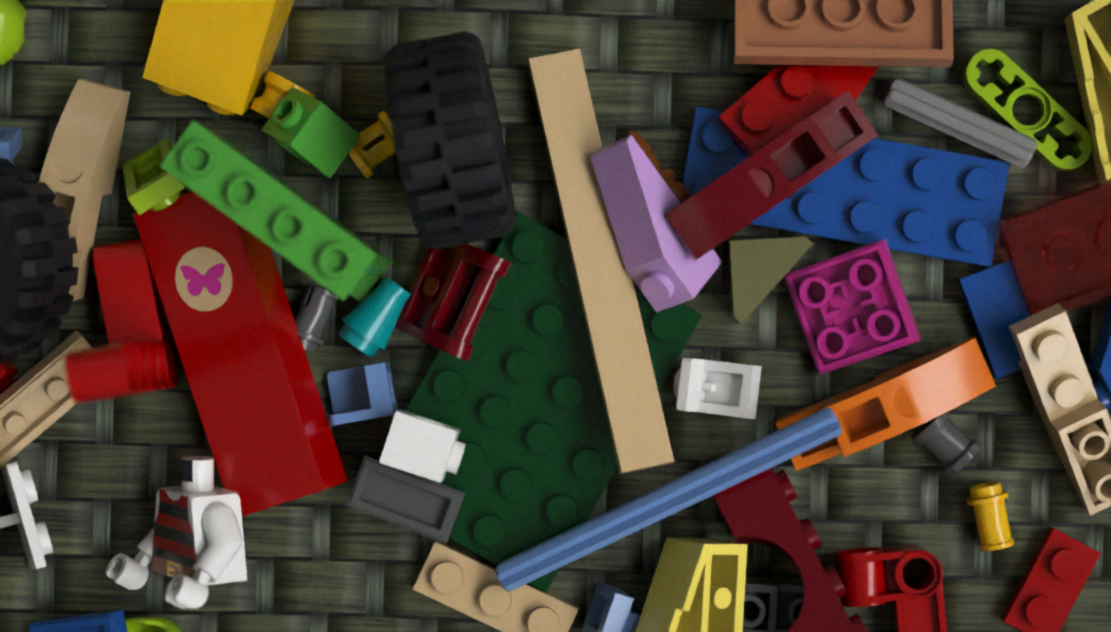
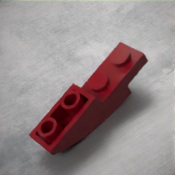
[665,91,878,261]

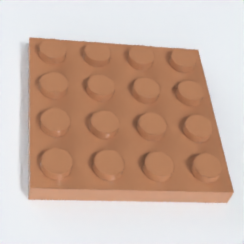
[734,0,954,68]

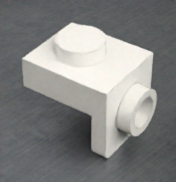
[673,357,762,419]

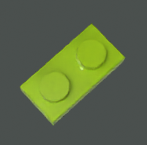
[122,137,186,215]

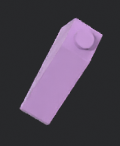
[590,135,722,312]

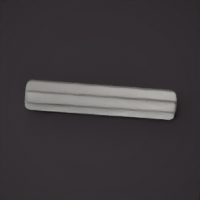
[884,78,1037,168]

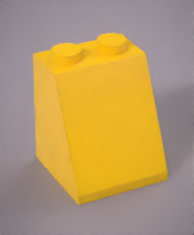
[142,0,295,116]

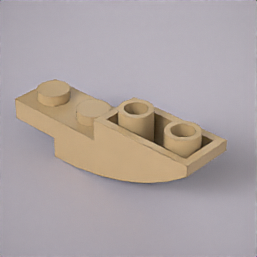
[38,79,131,301]
[1009,303,1111,516]

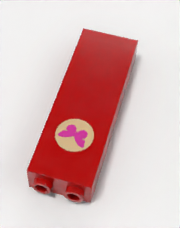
[133,191,348,516]

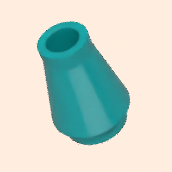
[338,276,411,358]

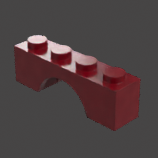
[713,468,867,632]

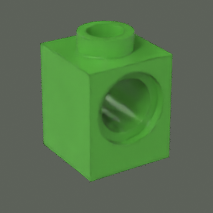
[261,87,361,179]

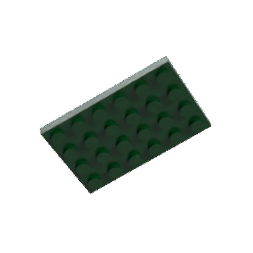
[378,212,702,592]

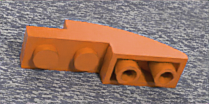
[775,336,996,472]

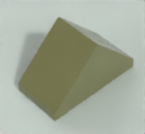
[726,237,813,324]

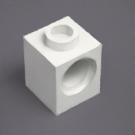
[379,409,466,483]

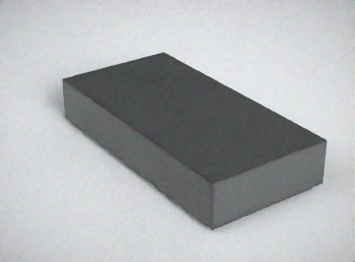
[346,455,466,543]

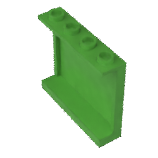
[160,120,394,302]

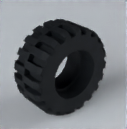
[384,31,516,249]
[0,158,79,361]

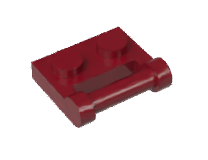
[395,244,511,361]

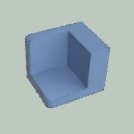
[327,362,398,426]

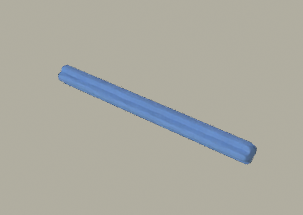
[495,408,842,591]

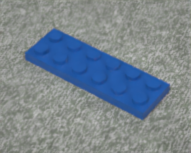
[682,107,1010,268]

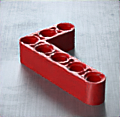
[65,238,177,404]

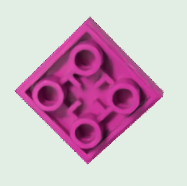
[784,239,921,375]

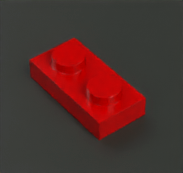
[1001,527,1101,632]

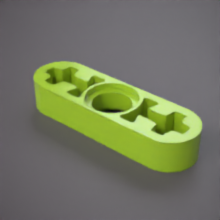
[962,49,1092,171]

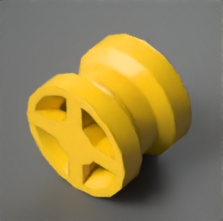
[249,71,316,119]

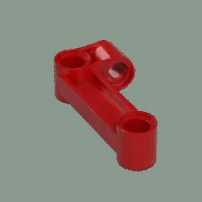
[836,545,947,632]

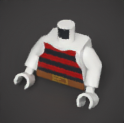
[106,456,247,609]

